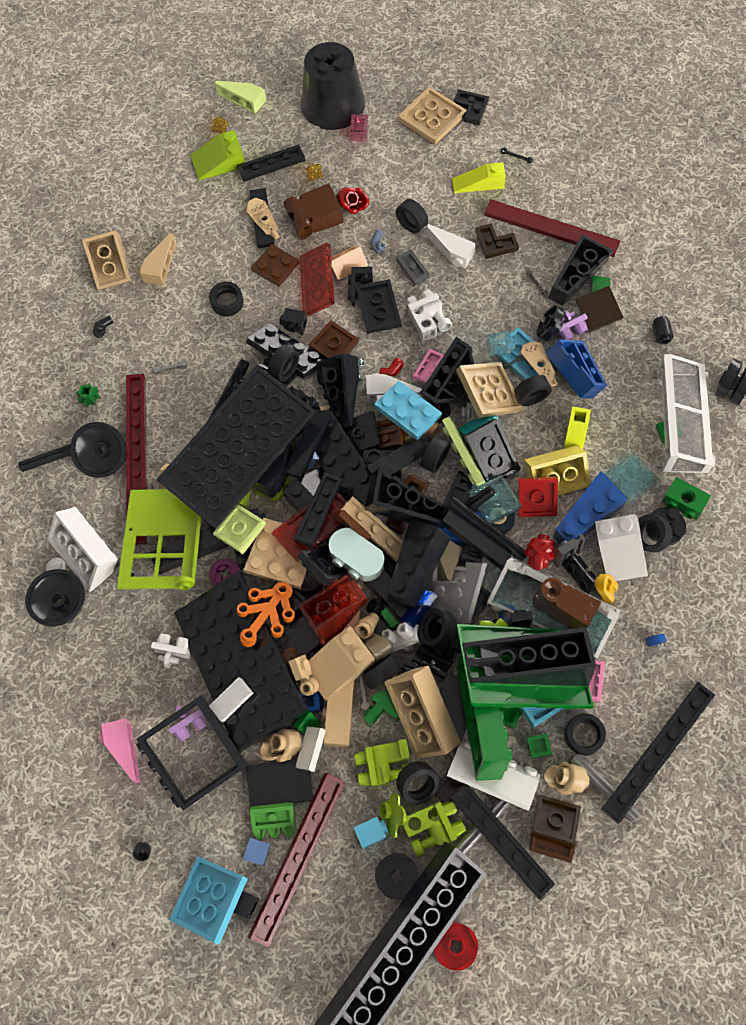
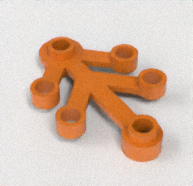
[237,582,295,647]

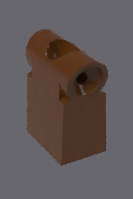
[284,183,344,240]
[533,578,601,629]

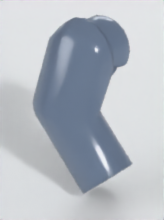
[370,230,386,253]

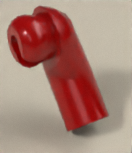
[380,358,403,376]

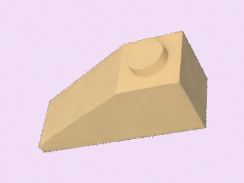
[139,233,177,285]

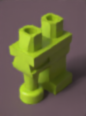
[354,739,413,788]
[403,801,466,858]

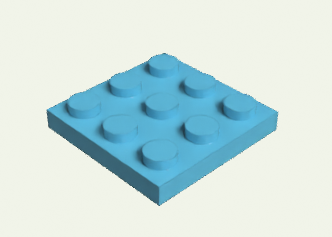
[169,856,248,945]

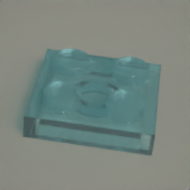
[605,452,660,503]
[468,475,522,524]

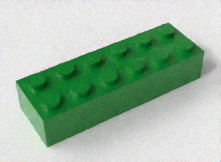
[456,653,512,781]

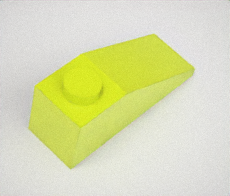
[452,162,506,193]

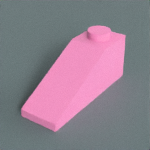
[99,718,141,783]

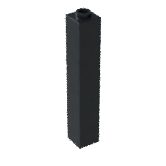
[149,507,266,575]

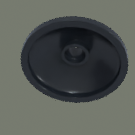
[70,422,126,478]
[25,569,85,627]

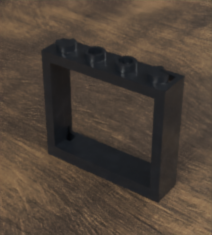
[136,695,248,810]

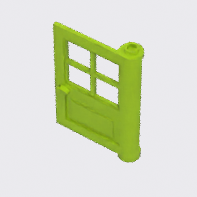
[117,489,201,590]

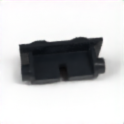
[563,554,597,594]

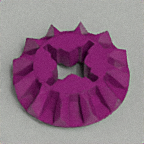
[209,559,240,586]

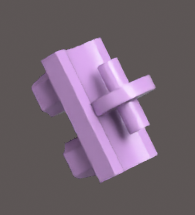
[554,310,588,340]
[168,705,207,742]

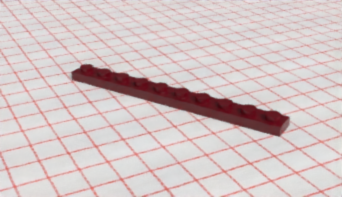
[126,373,147,545]

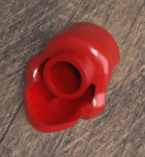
[336,187,369,214]
[524,534,556,570]

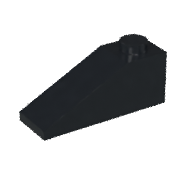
[254,444,294,499]

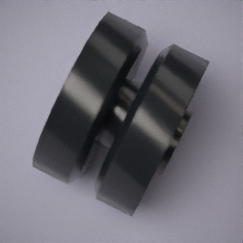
[714,358,746,406]

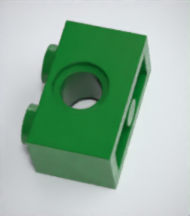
[662,477,711,520]

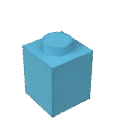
[354,817,388,850]

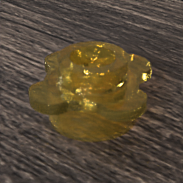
[211,117,229,133]
[306,164,324,182]

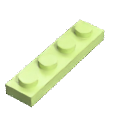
[442,417,487,488]

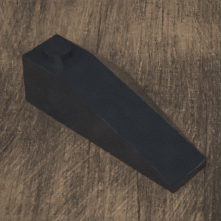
[316,353,359,428]

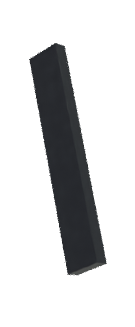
[450,783,555,899]

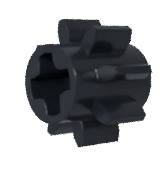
[460,548,483,567]

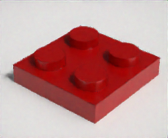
[518,477,558,517]

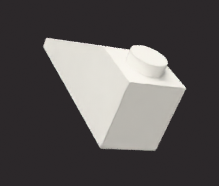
[427,224,475,268]
[366,373,422,403]

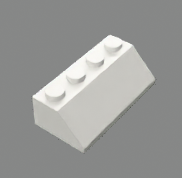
[47,507,118,592]
[447,741,540,811]

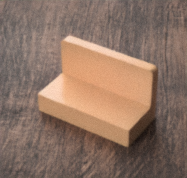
[325,245,368,280]

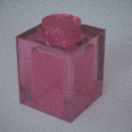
[350,114,369,141]

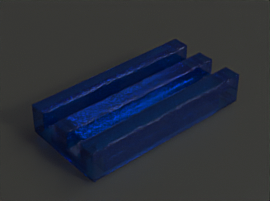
[400,590,437,628]

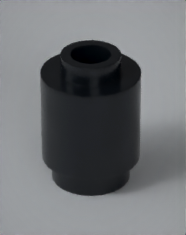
[652,316,674,345]

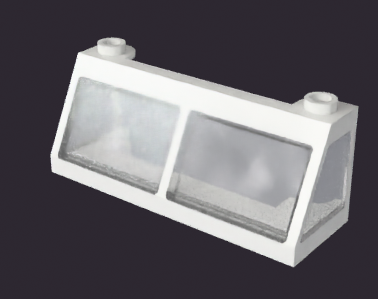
[656,354,715,473]

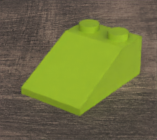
[190,130,245,181]

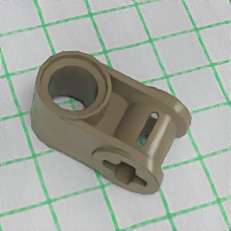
[360,633,393,663]

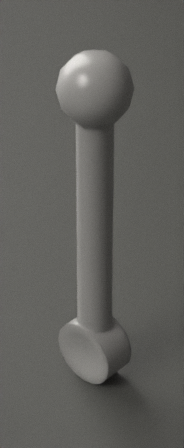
[151,360,188,374]

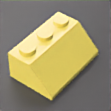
[524,445,591,496]

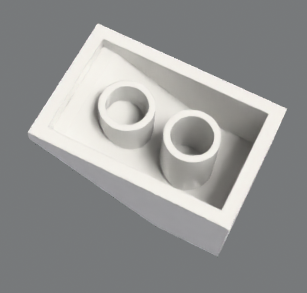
[595,514,648,581]

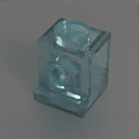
[487,331,515,359]

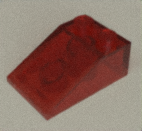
[298,574,368,645]

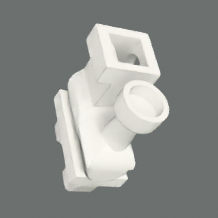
[407,289,452,342]

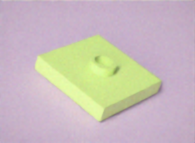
[213,505,267,554]

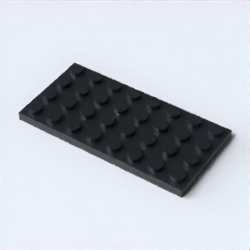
[157,365,316,529]
[174,571,309,753]

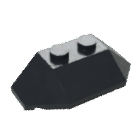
[419,337,474,404]

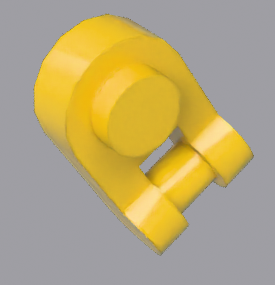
[595,573,619,604]

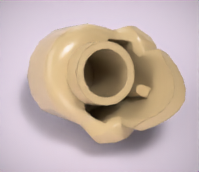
[259,729,302,762]
[543,761,589,795]

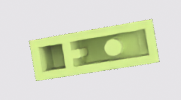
[215,81,266,113]

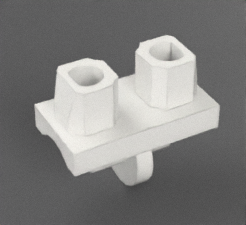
[382,622,419,653]
[151,633,191,668]

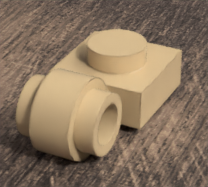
[289,655,319,696]

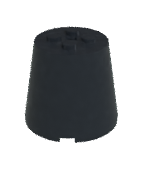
[301,42,365,130]

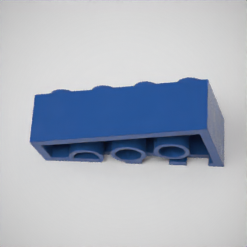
[553,471,627,544]

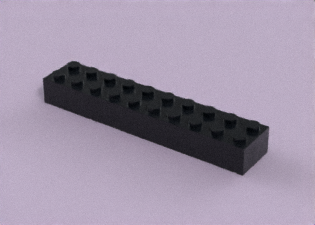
[314,841,487,1025]

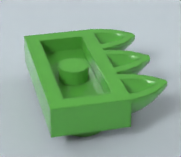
[250,802,295,841]

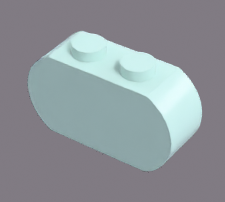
[329,528,384,582]

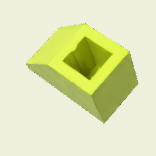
[563,406,591,449]

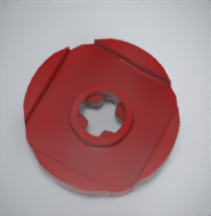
[434,922,478,971]

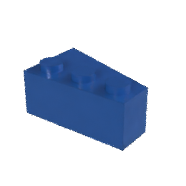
[546,339,607,399]

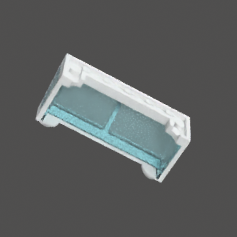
[487,557,620,658]

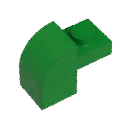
[363,690,400,728]

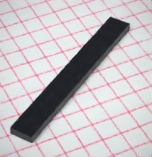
[600,682,715,824]

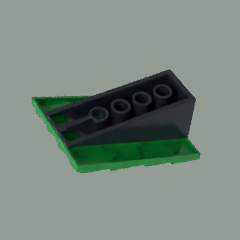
[457,624,596,709]

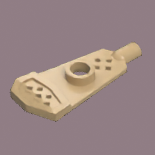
[246,198,280,240]
[520,342,558,387]

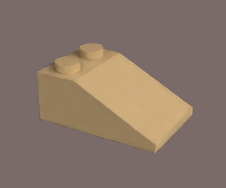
[82,230,131,290]
[309,626,375,701]

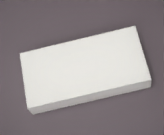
[209,677,253,722]
[295,727,326,772]

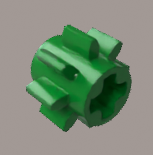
[76,383,100,407]

